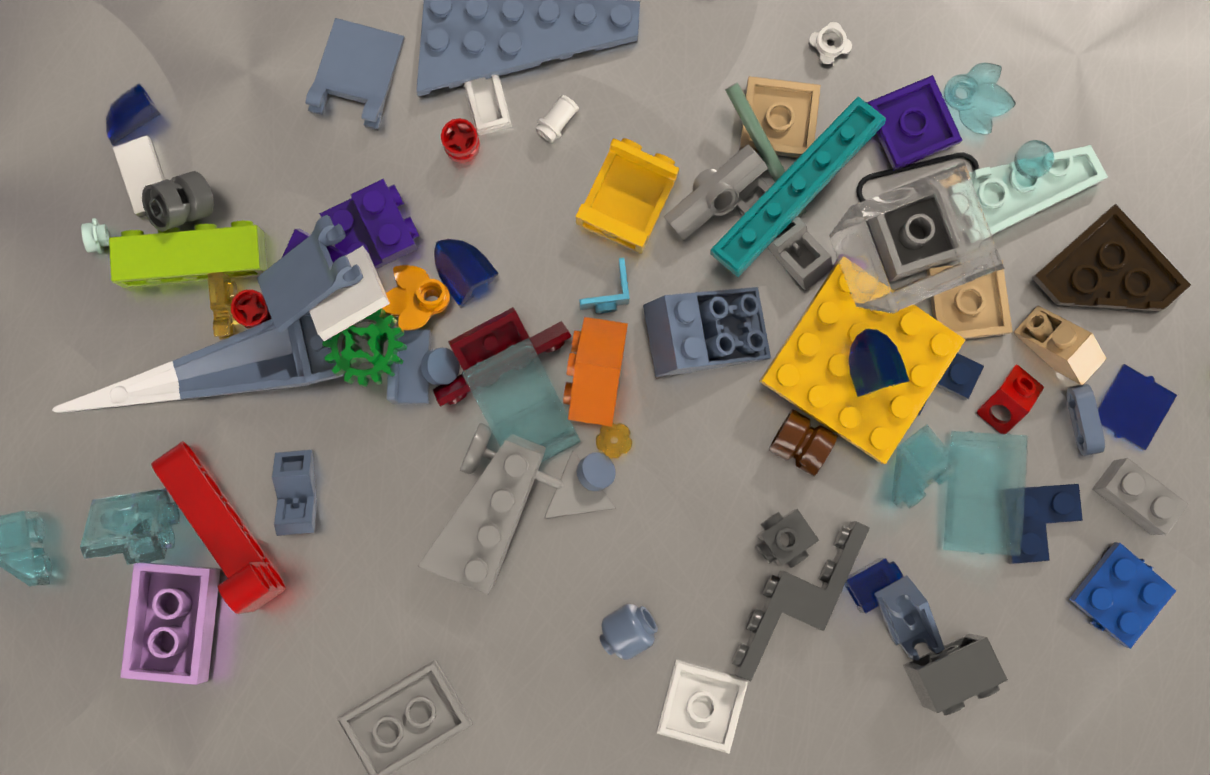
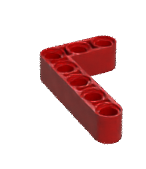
[151,441,286,614]

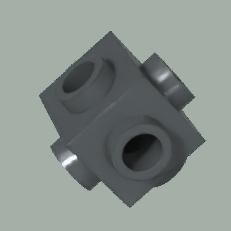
[757,509,819,568]

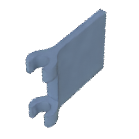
[305,18,405,129]
[257,215,363,333]

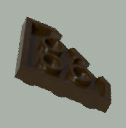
[1032,204,1191,311]

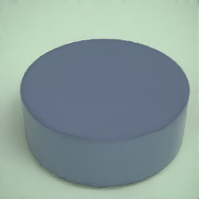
[421,347,459,385]
[577,452,616,491]

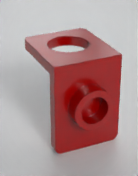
[977,365,1044,435]

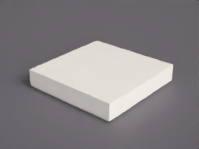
[309,246,390,341]
[656,659,748,754]

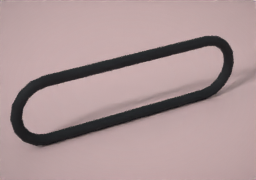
[857,152,979,208]

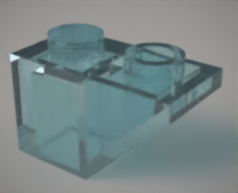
[892,424,959,509]
[0,511,52,587]

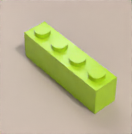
[109,220,267,287]

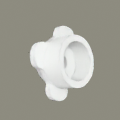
[809,22,852,64]

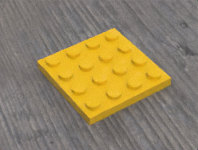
[759,256,965,464]

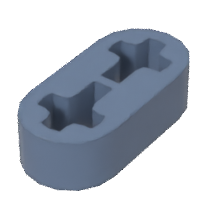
[1066,384,1105,456]

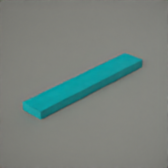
[710,96,886,277]

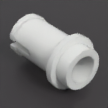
[535,95,579,143]

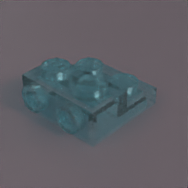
[80,488,180,565]

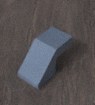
[272,450,317,536]

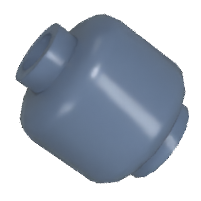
[599,604,657,660]

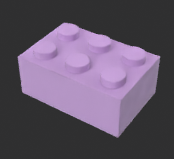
[120,562,221,685]

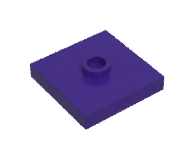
[866,75,963,171]

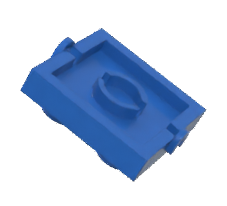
[1069,542,1176,649]

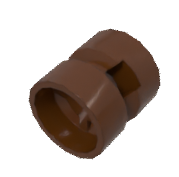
[769,409,838,477]

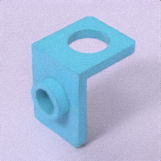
[579,257,630,314]

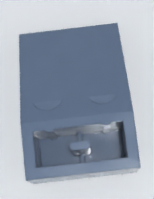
[643,287,771,377]

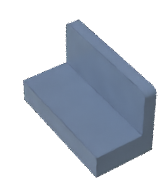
[387,326,431,404]

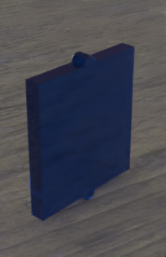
[1098,364,1177,450]

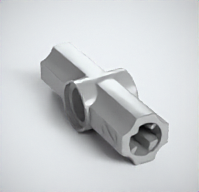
[664,144,768,240]

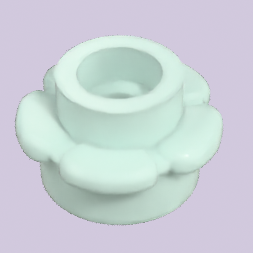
[81,218,110,254]

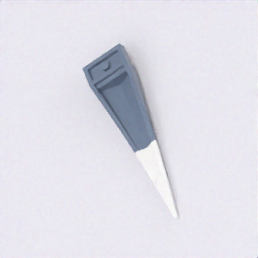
[52,311,345,413]

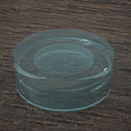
[1014,140,1054,179]

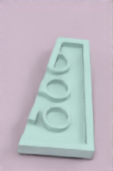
[942,145,1108,243]

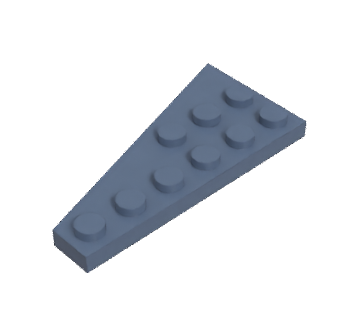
[416,0,640,97]

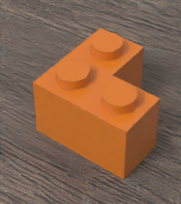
[563,317,628,427]

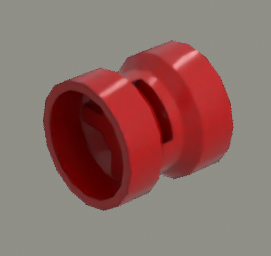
[441,118,480,163]
[231,290,272,329]

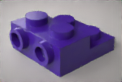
[319,179,419,269]

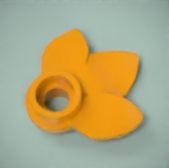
[383,265,450,331]

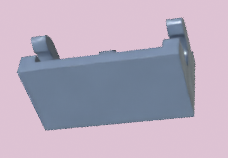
[874,575,945,660]

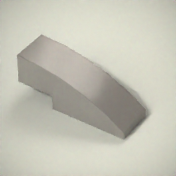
[736,177,833,291]

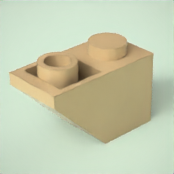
[1014,306,1107,385]

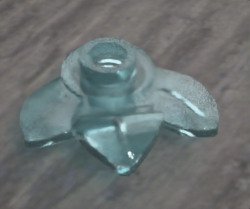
[944,63,1016,135]

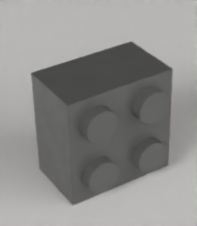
[903,634,1008,715]

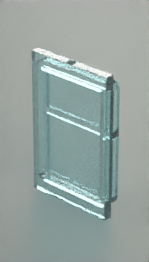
[462,338,581,462]
[943,431,1028,556]

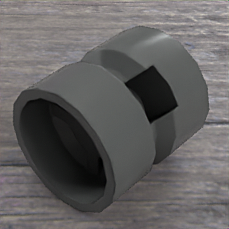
[142,171,214,231]

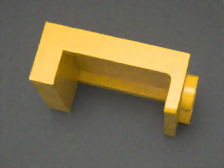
[575,138,679,254]

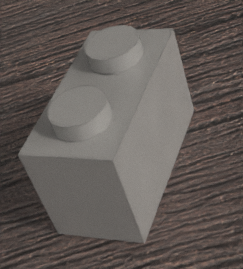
[1092,458,1189,535]

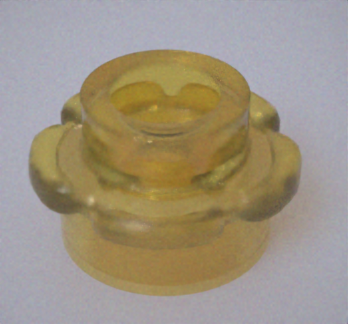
[596,423,632,458]

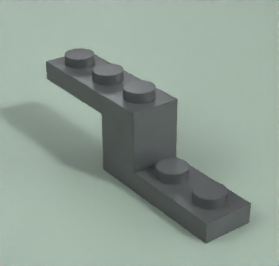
[732,521,870,682]

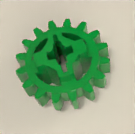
[322,308,407,387]

